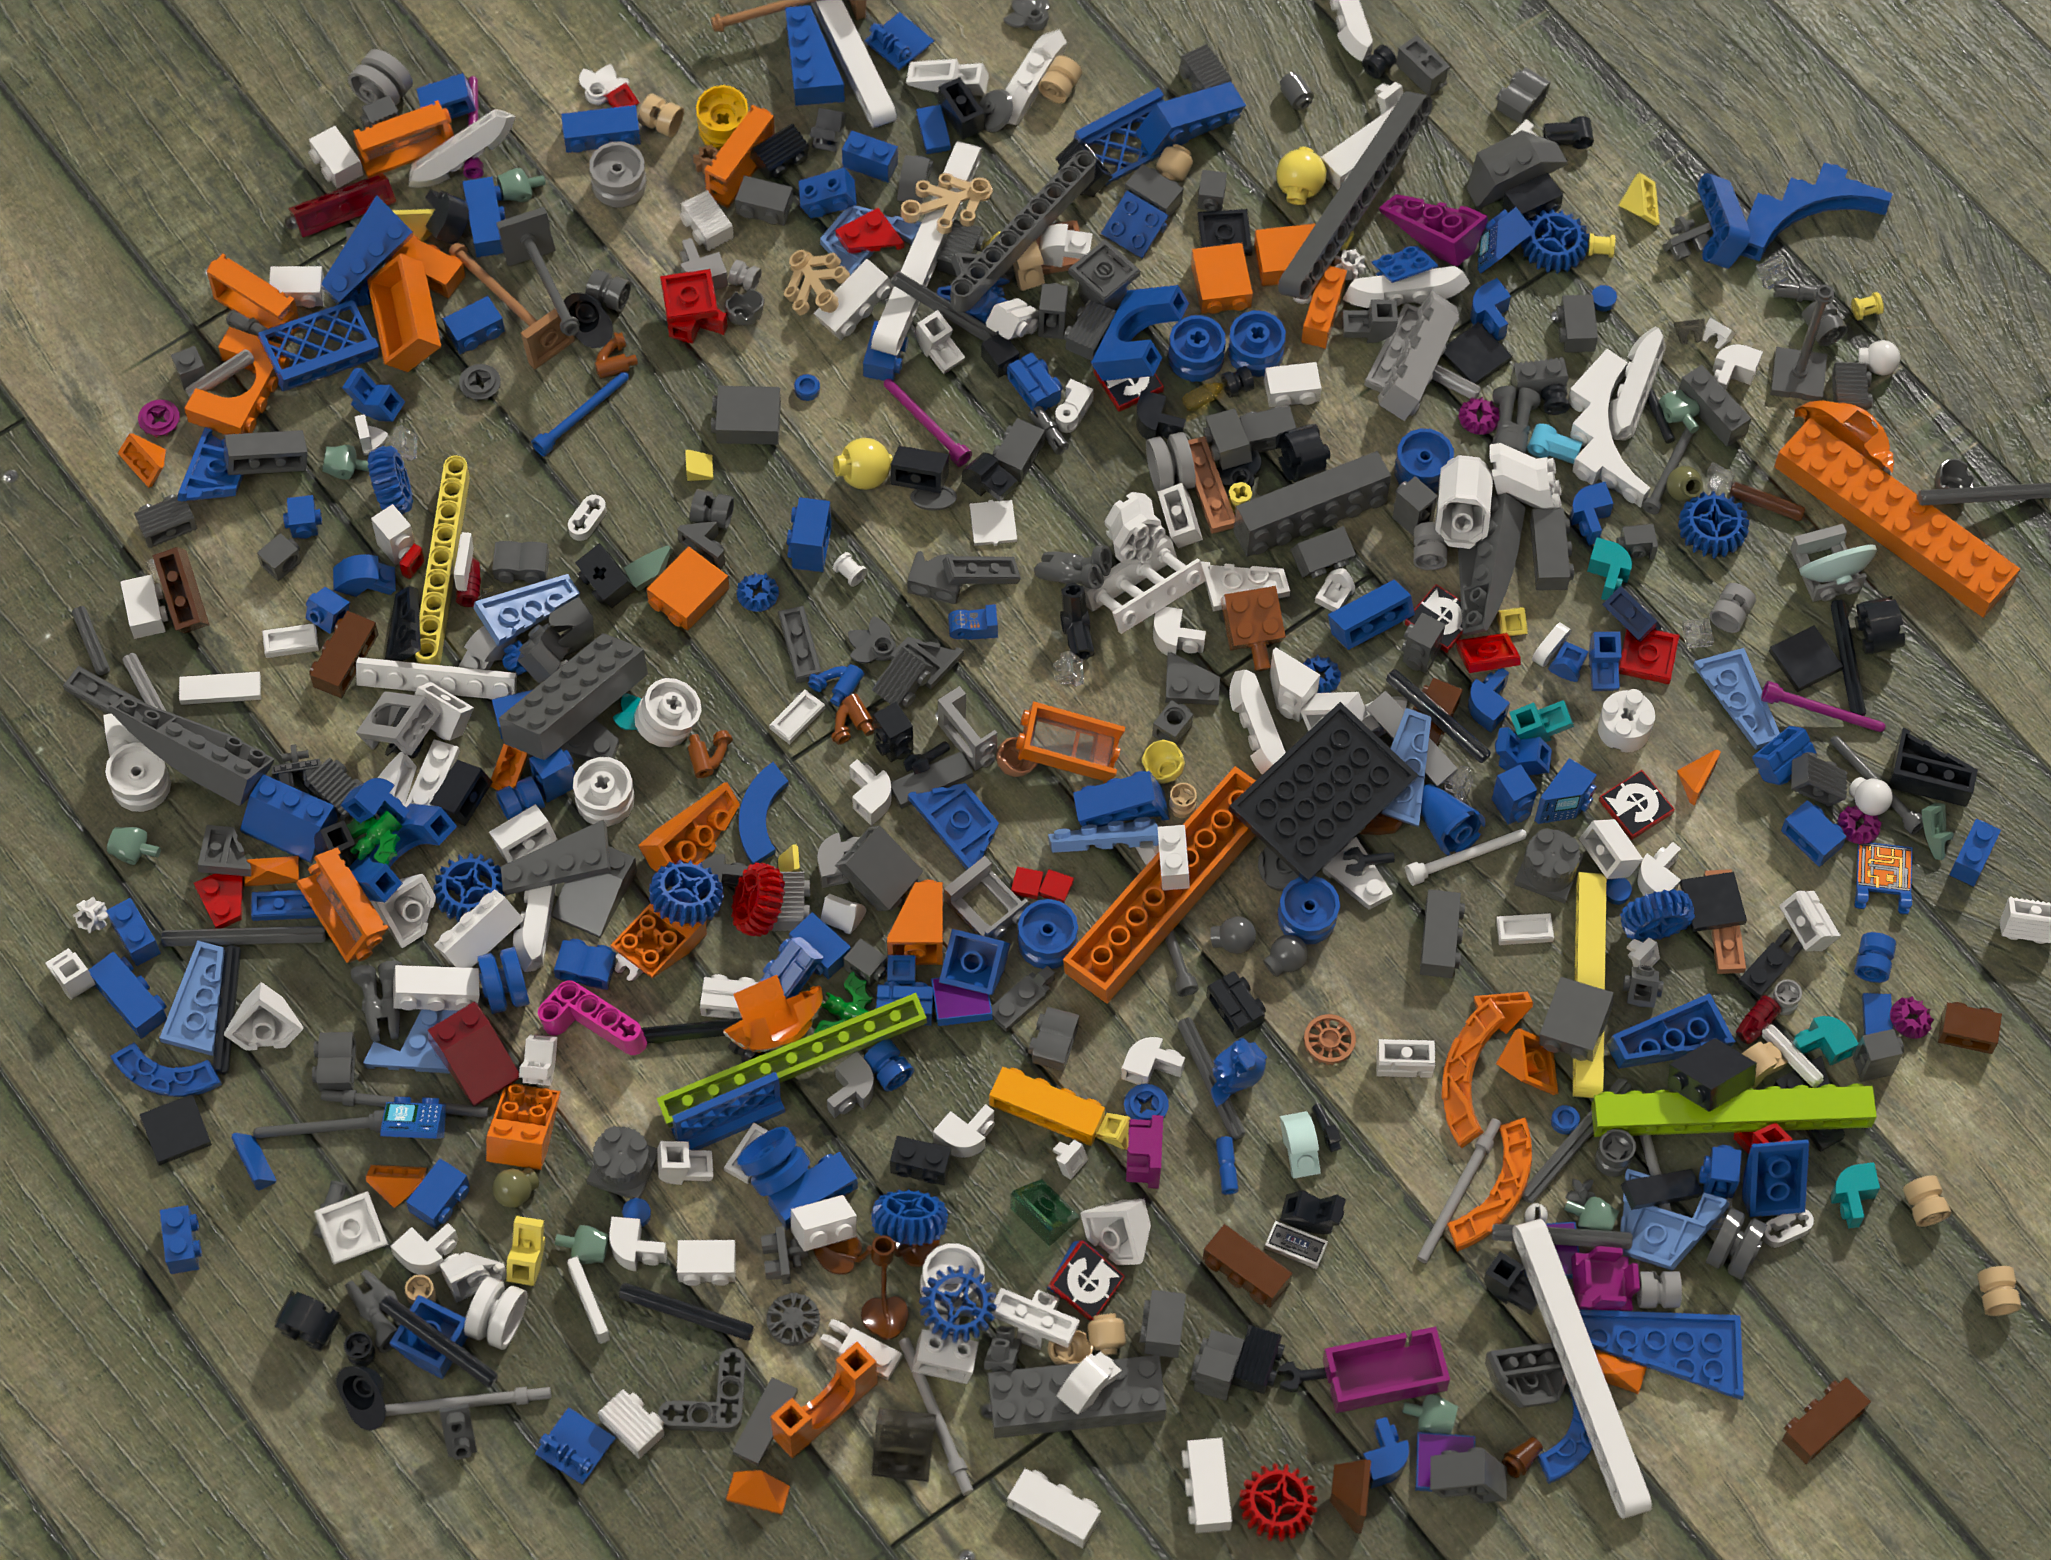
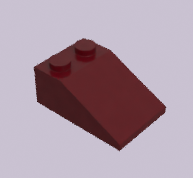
[427,1001,520,1107]

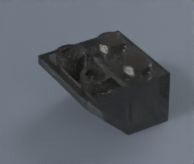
[871,1408,937,1482]

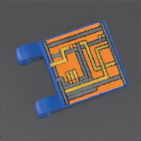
[1854,842,1912,914]

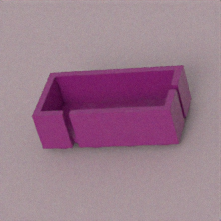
[1322,1326,1450,1413]

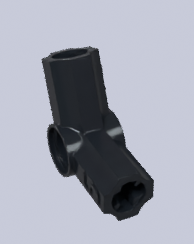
[1060,583,1094,661]

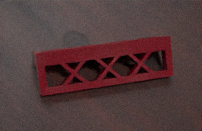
[288,172,396,237]

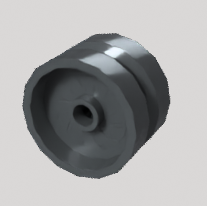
[1705,1208,1767,1280]

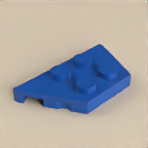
[178,427,244,501]
[907,783,999,870]

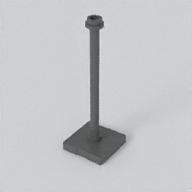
[496,207,579,336]
[1770,285,1834,401]

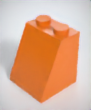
[887,880,943,965]

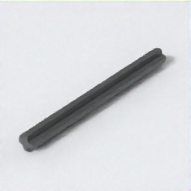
[1916,483,2051,506]
[161,926,326,946]
[1522,1078,1632,1203]

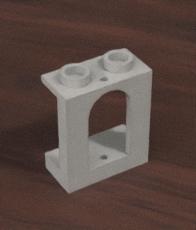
[1790,524,1866,602]
[938,686,997,771]
[356,691,440,755]
[943,856,1028,940]

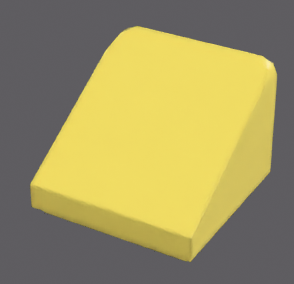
[685,450,713,481]
[1496,607,1528,636]
[778,844,800,872]
[1096,1113,1131,1150]

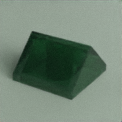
[1010,1179,1081,1247]

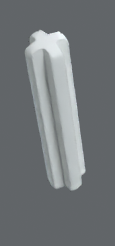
[1762,1024,1823,1087]

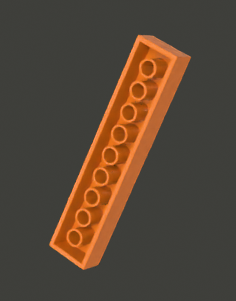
[1774,418,2021,618]
[1063,766,1256,1004]

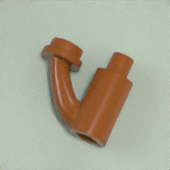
[594,332,638,379]
[831,694,874,745]
[687,730,733,778]

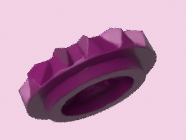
[1459,396,1499,435]
[138,399,180,438]
[1837,805,1881,844]
[1890,996,1934,1039]

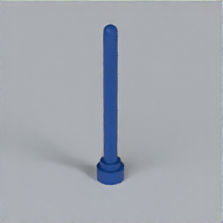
[531,372,629,456]

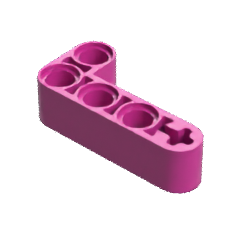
[538,981,647,1055]

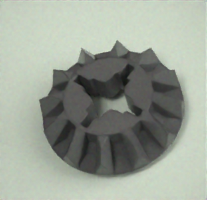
[459,364,501,402]

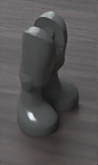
[1034,545,1112,589]
[351,961,403,1042]
[345,1270,401,1353]

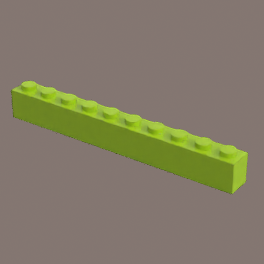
[656,993,927,1128]
[1591,1083,1877,1137]

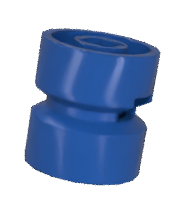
[495,776,545,820]
[1854,932,1897,983]
[863,1039,914,1092]

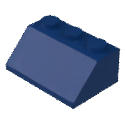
[240,774,338,864]

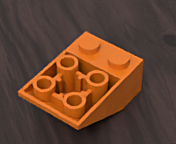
[610,904,707,978]
[486,1084,560,1170]

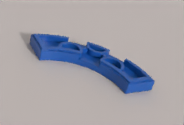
[739,762,789,865]
[110,1042,222,1097]
[1538,1387,1592,1484]

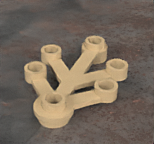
[901,173,992,234]
[784,250,850,315]

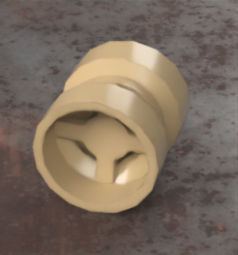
[1169,783,1197,818]
[405,1275,436,1307]

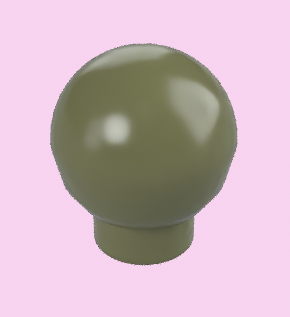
[1666,466,1703,502]
[492,1167,539,1208]

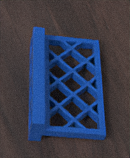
[1073,87,1189,186]
[258,300,379,392]
[671,1072,785,1150]

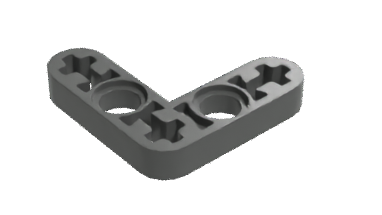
[658,1348,746,1432]

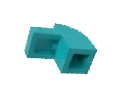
[1587,537,1632,600]
[1509,700,1574,742]
[1793,1016,1859,1066]
[1831,1162,1880,1229]

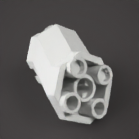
[1490,443,1562,509]
[1435,455,1493,549]
[1104,492,1165,565]

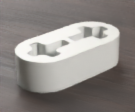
[568,495,606,541]
[1532,622,1571,667]
[1762,1209,1814,1248]

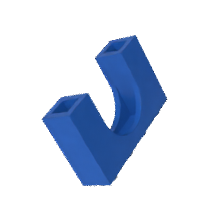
[1091,285,1189,381]
[349,803,457,903]

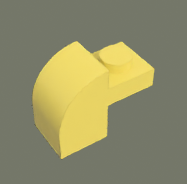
[506,1216,545,1286]

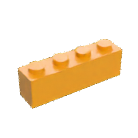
[989,1066,1105,1147]

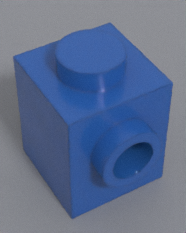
[283,495,322,539]
[305,587,350,634]

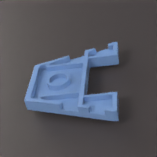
[820,205,922,277]
[363,1009,457,1073]
[1620,1169,1729,1271]

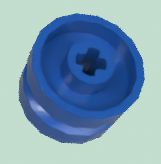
[1228,310,1286,377]
[1168,315,1226,382]
[1394,428,1454,493]
[1277,876,1340,945]
[1017,899,1078,969]
[477,947,530,1014]
[737,1126,810,1196]

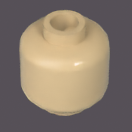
[1156,144,1193,182]
[1087,1313,1126,1356]

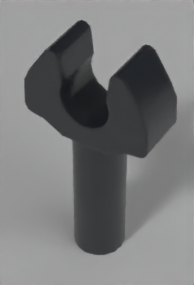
[903,741,950,775]
[1343,847,1395,876]
[1312,1103,1342,1152]
[1277,1361,1327,1393]

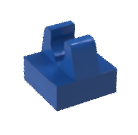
[887,955,915,986]

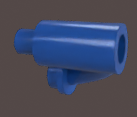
[808,664,864,706]

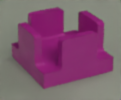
[1126,1115,1163,1189]
[1571,1246,1640,1311]

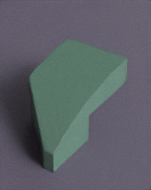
[624,545,673,591]
[1922,802,1954,860]

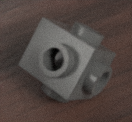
[1622,965,1663,1008]

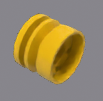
[696,85,749,150]

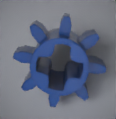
[502,640,527,676]

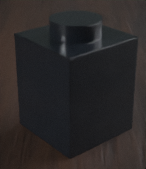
[981,333,1020,378]

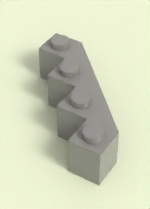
[1378,291,1459,421]

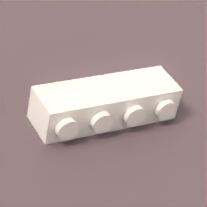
[1321,107,1413,190]

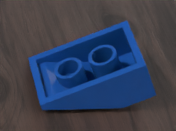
[1742,1140,1809,1217]

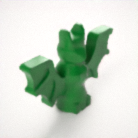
[347,810,403,866]
[814,972,872,1034]

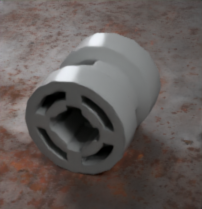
[728,260,762,290]
[1771,979,1802,1015]

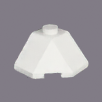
[371,874,436,948]
[224,982,303,1051]
[1080,1199,1151,1265]
[439,1252,507,1303]

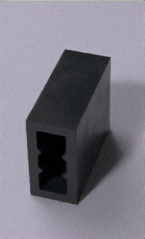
[1668,1038,1757,1112]

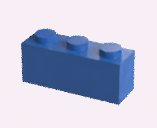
[561,105,641,153]
[463,176,506,258]
[1328,579,1415,650]
[88,951,167,1039]
[768,1152,858,1230]

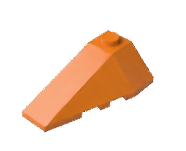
[638,782,740,873]

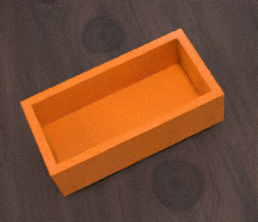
[367,254,441,372]

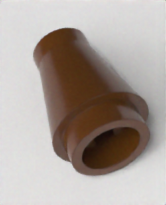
[1501,1437,1543,1478]

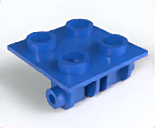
[865,12,934,70]
[1100,191,1169,259]
[1371,246,1438,283]
[535,1407,616,1485]

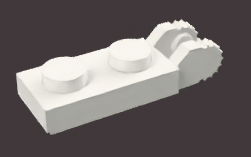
[820,1319,902,1381]

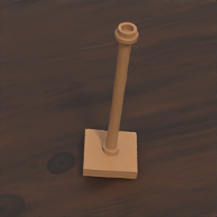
[710,0,866,33]
[449,243,575,369]

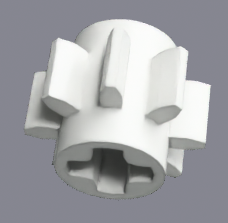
[1334,249,1365,280]
[73,897,108,933]

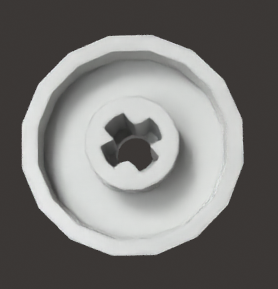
[634,678,701,747]
[105,742,171,812]
[573,757,635,826]
[920,1244,985,1315]
[464,1277,528,1349]

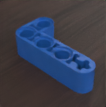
[1697,173,1751,269]

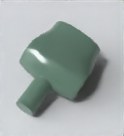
[497,168,546,202]
[1659,390,1700,433]
[322,445,369,480]
[107,827,161,865]
[1564,1196,1619,1231]
[555,1225,609,1264]
[1402,1394,1458,1434]

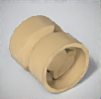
[1038,56,1082,103]
[638,94,684,137]
[1903,1175,1951,1227]
[1977,1266,2022,1316]

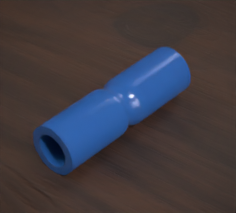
[1216,1136,1239,1195]

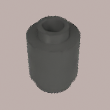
[1279,72,1314,110]

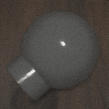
[1211,916,1256,954]
[1263,934,1308,977]

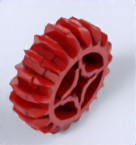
[731,863,785,937]
[1239,1463,1317,1542]

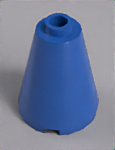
[1420,784,1485,856]

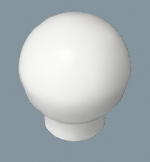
[1858,340,1900,376]
[1849,777,1892,816]

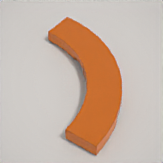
[1442,997,1507,1149]
[1447,1117,1532,1251]

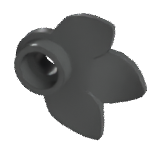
[1004,0,1050,30]
[848,617,896,663]

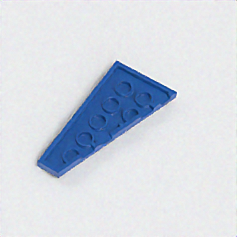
[1579,1310,1744,1400]

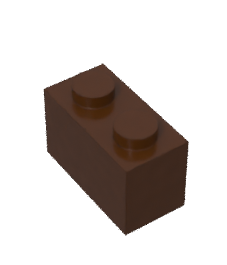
[1938,1002,2002,1054]

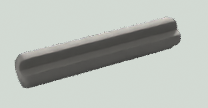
[72,606,110,676]

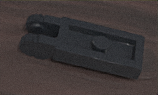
[1738,929,1803,999]

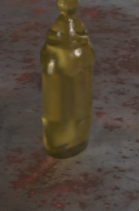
[1182,382,1227,411]

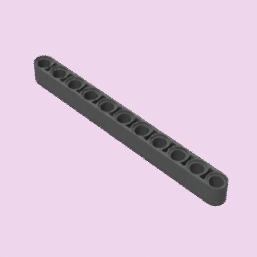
[1278,91,1433,300]

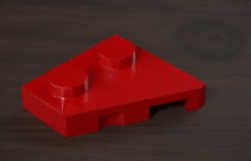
[835,207,904,253]
[194,874,244,929]

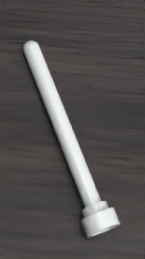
[1405,829,1527,886]

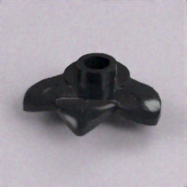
[1217,449,1262,488]

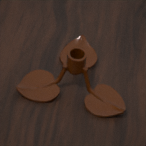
[813,1235,941,1340]

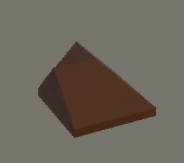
[1329,1459,1371,1533]

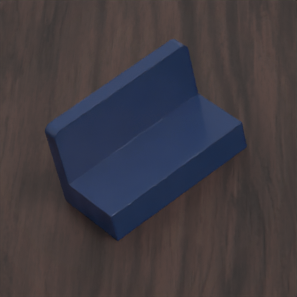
[1602,586,1662,642]

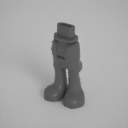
[1492,386,1541,454]

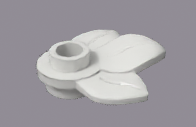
[579,64,629,105]

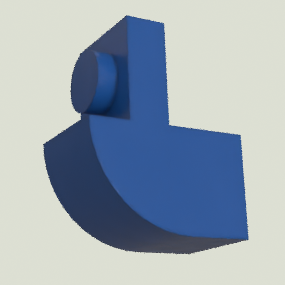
[1470,278,1511,341]
[342,368,405,422]
[1570,482,1614,545]
[333,555,396,597]
[1589,632,1622,691]
[1468,668,1510,733]
[1495,727,1552,775]
[340,778,409,823]
[1362,1417,1409,1489]

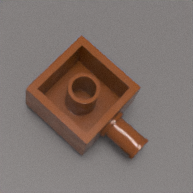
[1220,586,1286,671]

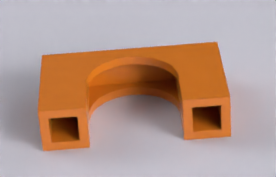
[184,327,290,435]
[770,1341,878,1459]

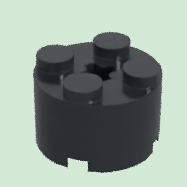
[1276,423,1331,482]
[1854,596,1905,654]
[274,1290,342,1352]

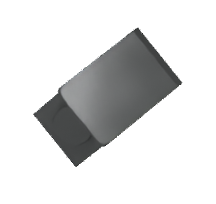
[677,522,725,569]

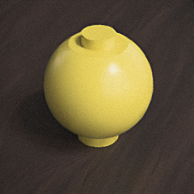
[1276,147,1326,205]
[833,438,893,490]

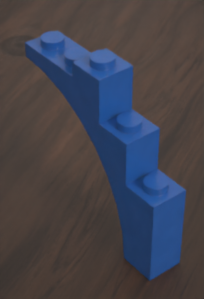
[1741,162,1893,261]

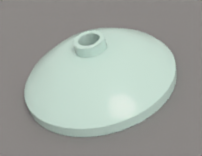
[1799,545,1877,585]

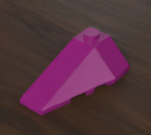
[1379,194,1488,267]

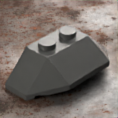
[1467,130,1568,210]
[1485,1342,1567,1408]

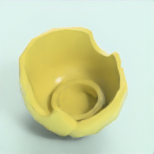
[1142,739,1185,784]

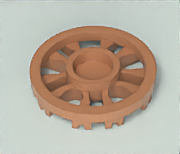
[1304,1014,1356,1065]

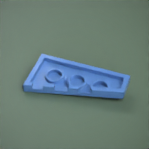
[473,574,580,647]
[1693,648,1780,750]
[1380,708,1431,828]
[1048,817,1159,853]
[159,941,225,1056]

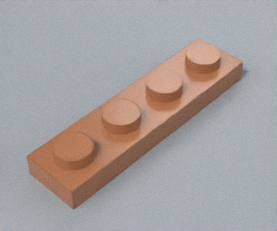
[1188,436,1235,534]
[1703,869,1746,974]

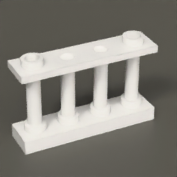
[1083,534,1206,634]

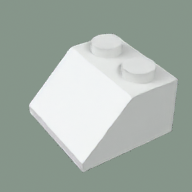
[1270,647,1320,722]

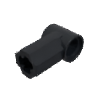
[1543,116,1594,149]

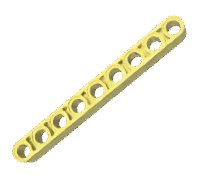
[415,455,470,665]
[1572,872,1606,1098]

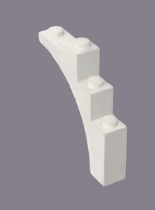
[1568,349,1650,508]

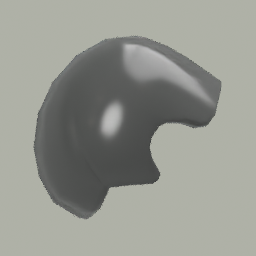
[724,289,765,326]
[1934,458,1974,489]

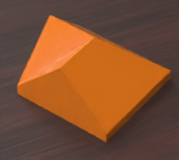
[1496,1028,1558,1095]

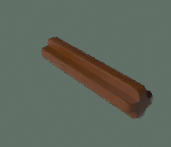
[1730,482,1805,521]

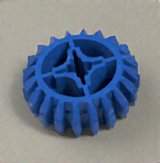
[1521,208,1589,274]
[367,446,413,515]
[1678,490,1749,558]
[433,852,506,922]
[649,859,723,928]
[1620,889,1695,942]
[871,1189,948,1246]
[919,1265,997,1343]

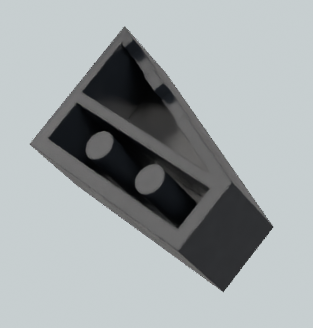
[1888,727,1978,807]

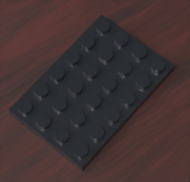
[1228,702,1418,884]

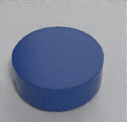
[1591,285,1617,311]
[794,374,820,401]
[1606,878,1632,905]
[1551,1105,1580,1135]
[622,1198,651,1227]

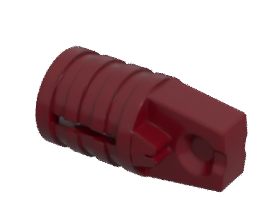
[456,558,481,607]
[1735,995,1782,1044]

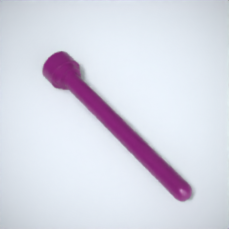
[463,76,484,179]
[883,379,972,467]
[1761,681,1886,732]

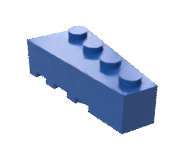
[785,5,845,106]
[1135,82,1246,156]
[321,195,413,305]
[1606,993,1735,1069]

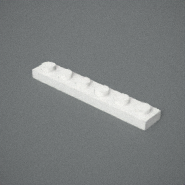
[356,657,517,699]

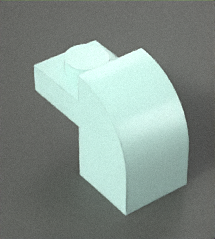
[1280,1111,1321,1179]

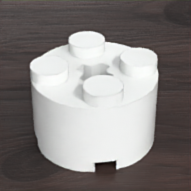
[1598,689,1655,752]

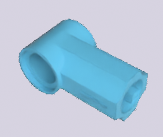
[1527,424,1583,464]

